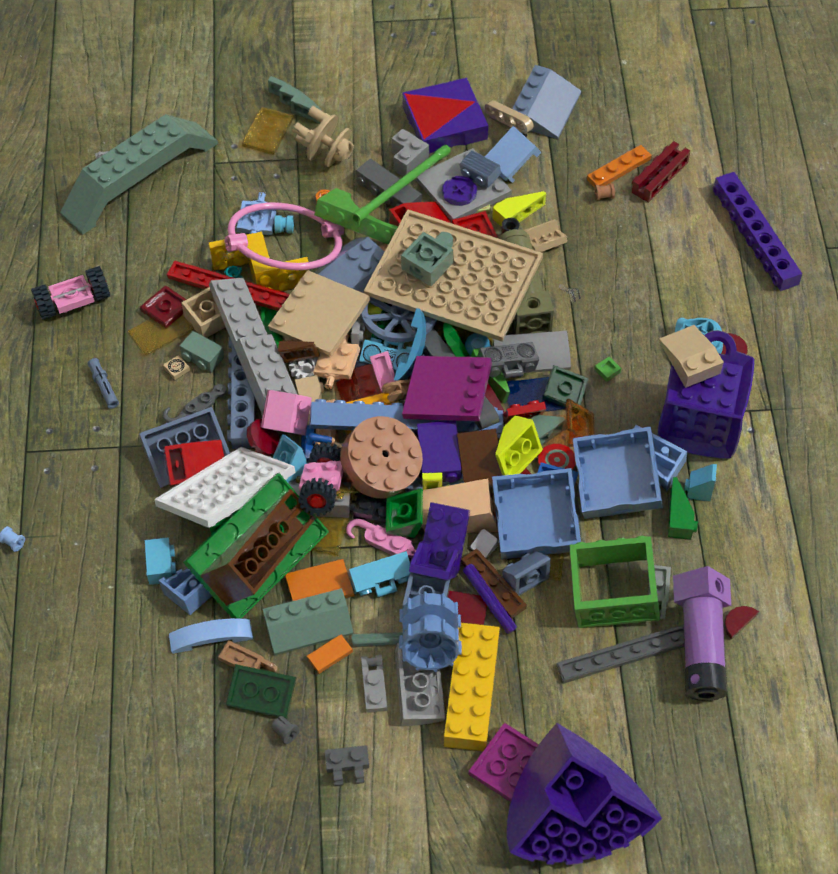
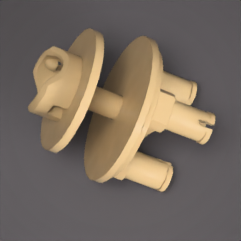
[292,106,354,167]

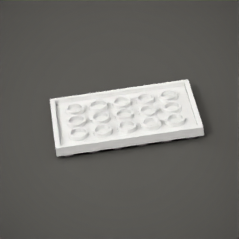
[154,447,296,528]

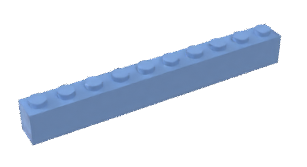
[309,399,503,434]

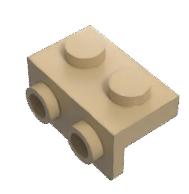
[524,219,567,253]

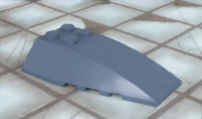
[315,237,385,304]

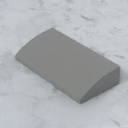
[493,331,571,373]
[395,643,445,726]

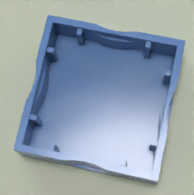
[573,427,663,519]
[492,468,581,559]

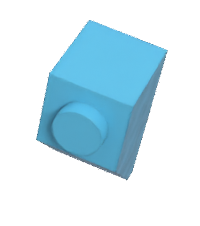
[684,464,717,501]

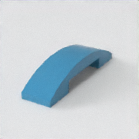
[394,308,426,381]

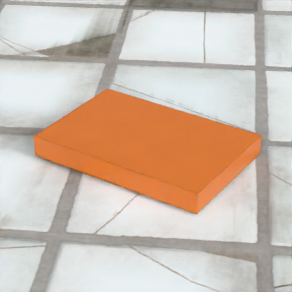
[285,559,354,601]

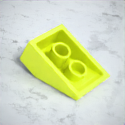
[495,416,543,476]

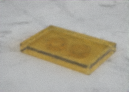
[242,107,293,155]

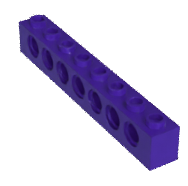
[713,172,802,291]

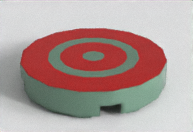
[538,443,576,471]

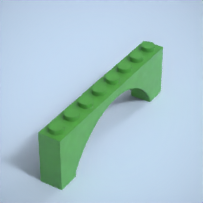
[314,188,398,244]

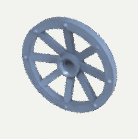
[361,297,437,343]

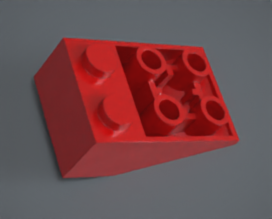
[389,202,451,226]
[164,440,224,487]

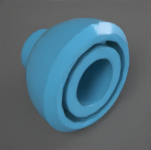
[464,333,490,356]

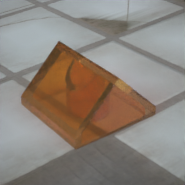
[564,398,595,447]

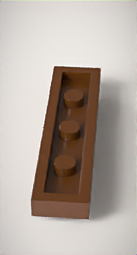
[461,548,527,619]

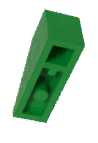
[667,477,698,540]

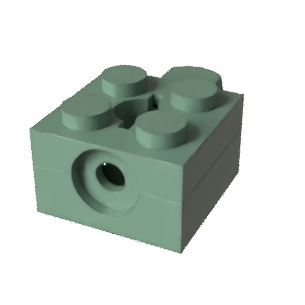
[401,231,453,287]

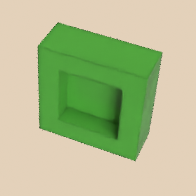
[595,357,622,382]

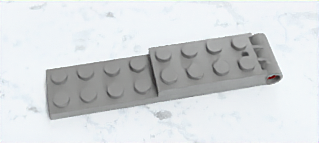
[209,278,297,418]

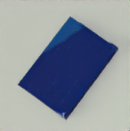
[507,377,566,412]

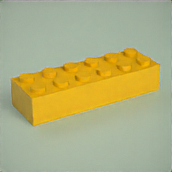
[444,623,500,751]

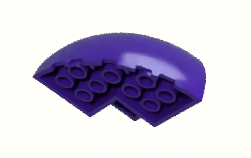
[507,723,662,865]

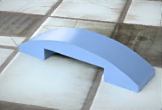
[169,619,253,654]

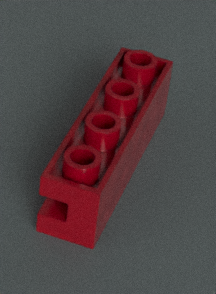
[632,141,691,203]

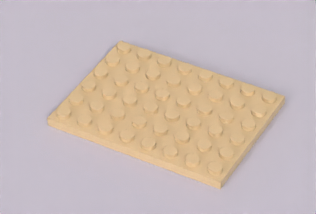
[364,209,543,342]

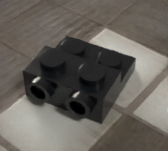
[350,488,400,526]

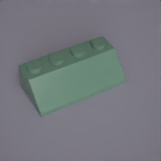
[263,588,353,655]

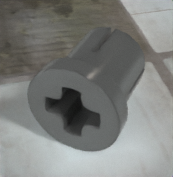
[271,716,300,744]

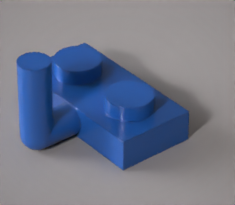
[301,425,332,463]

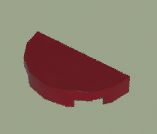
[725,606,759,640]

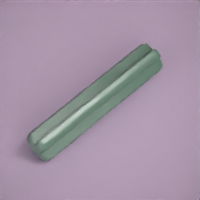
[352,632,403,646]

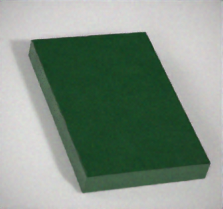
[226,664,297,719]

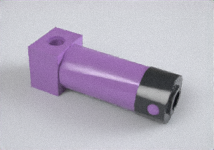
[673,566,731,701]

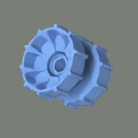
[399,591,462,672]

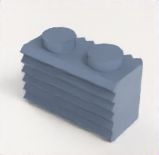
[460,150,501,188]

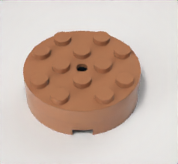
[340,416,423,498]

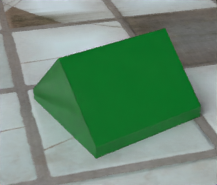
[386,488,423,538]

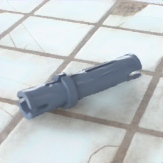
[87,358,119,409]

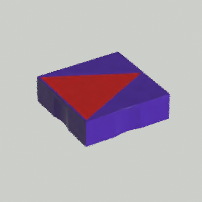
[402,78,488,154]

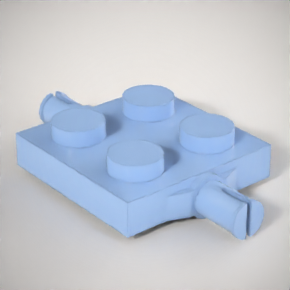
[236,192,277,235]

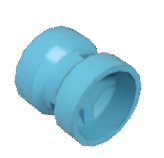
[275,215,294,233]

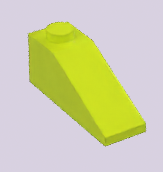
[492,191,546,227]

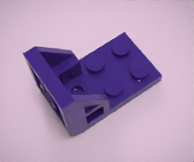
[409,502,470,580]

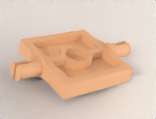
[313,334,360,389]

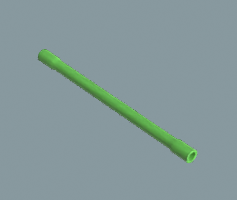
[351,145,451,223]

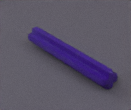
[463,564,517,634]

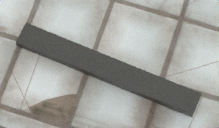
[556,624,685,684]

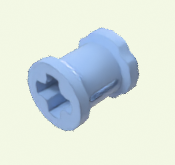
[0,527,25,552]

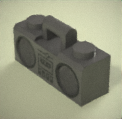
[477,342,539,378]

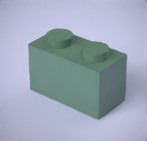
[180,331,225,373]

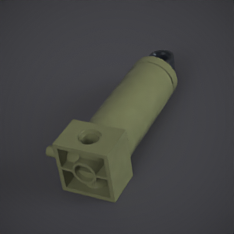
[498,218,554,335]

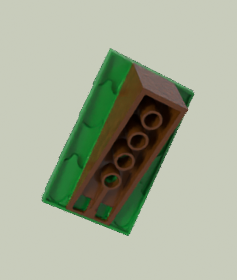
[183,473,329,619]

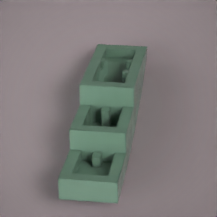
[268,76,322,123]

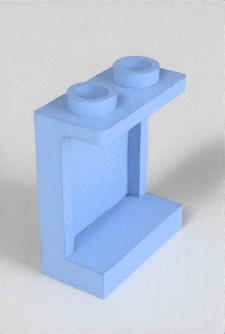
[485,126,541,183]

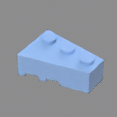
[634,425,687,491]

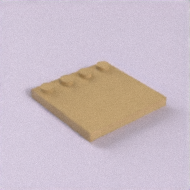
[268,270,370,357]

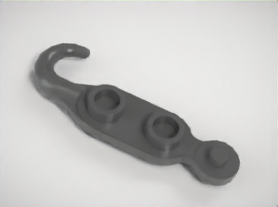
[163,384,226,423]

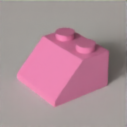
[261,390,312,435]

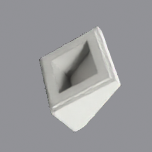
[470,529,498,558]

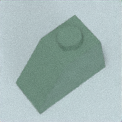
[528,415,566,446]

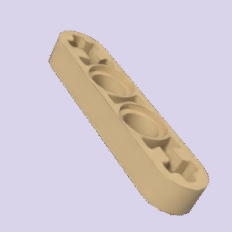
[485,100,534,134]

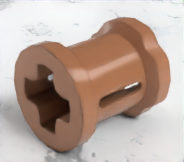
[594,183,615,200]

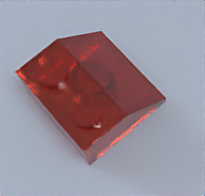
[336,364,382,402]

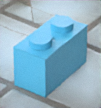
[145,538,176,585]

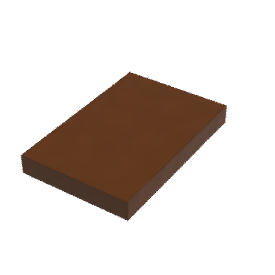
[457,428,503,488]

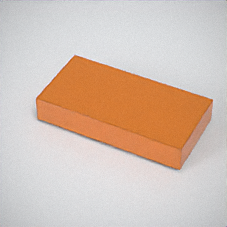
[307,634,353,674]

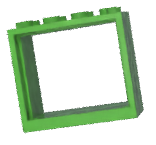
[570,536,660,628]

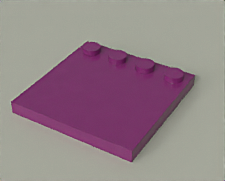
[402,356,492,421]

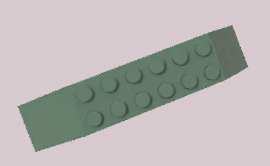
[60,114,218,235]

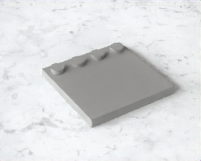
[415,148,512,222]

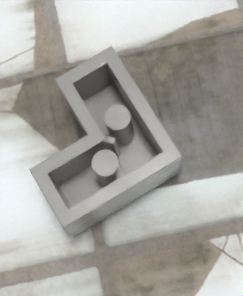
[392,129,429,177]

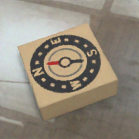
[163,355,190,380]

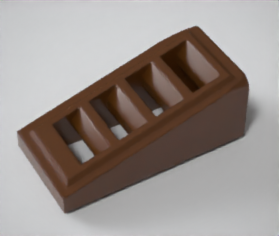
[278,341,320,363]

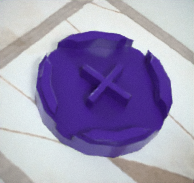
[442,176,477,206]

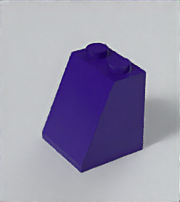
[416,420,461,483]

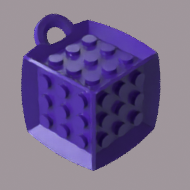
[657,330,755,459]

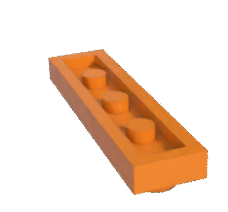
[587,145,652,187]

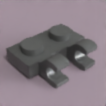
[325,745,369,786]

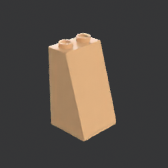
[421,479,498,533]

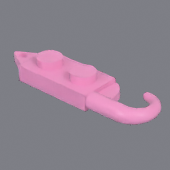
[346,519,416,558]

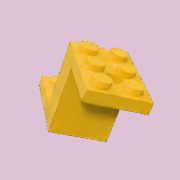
[209,231,309,291]

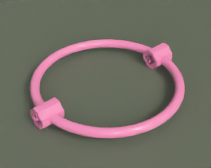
[224,202,344,270]

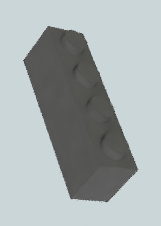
[356,158,422,208]

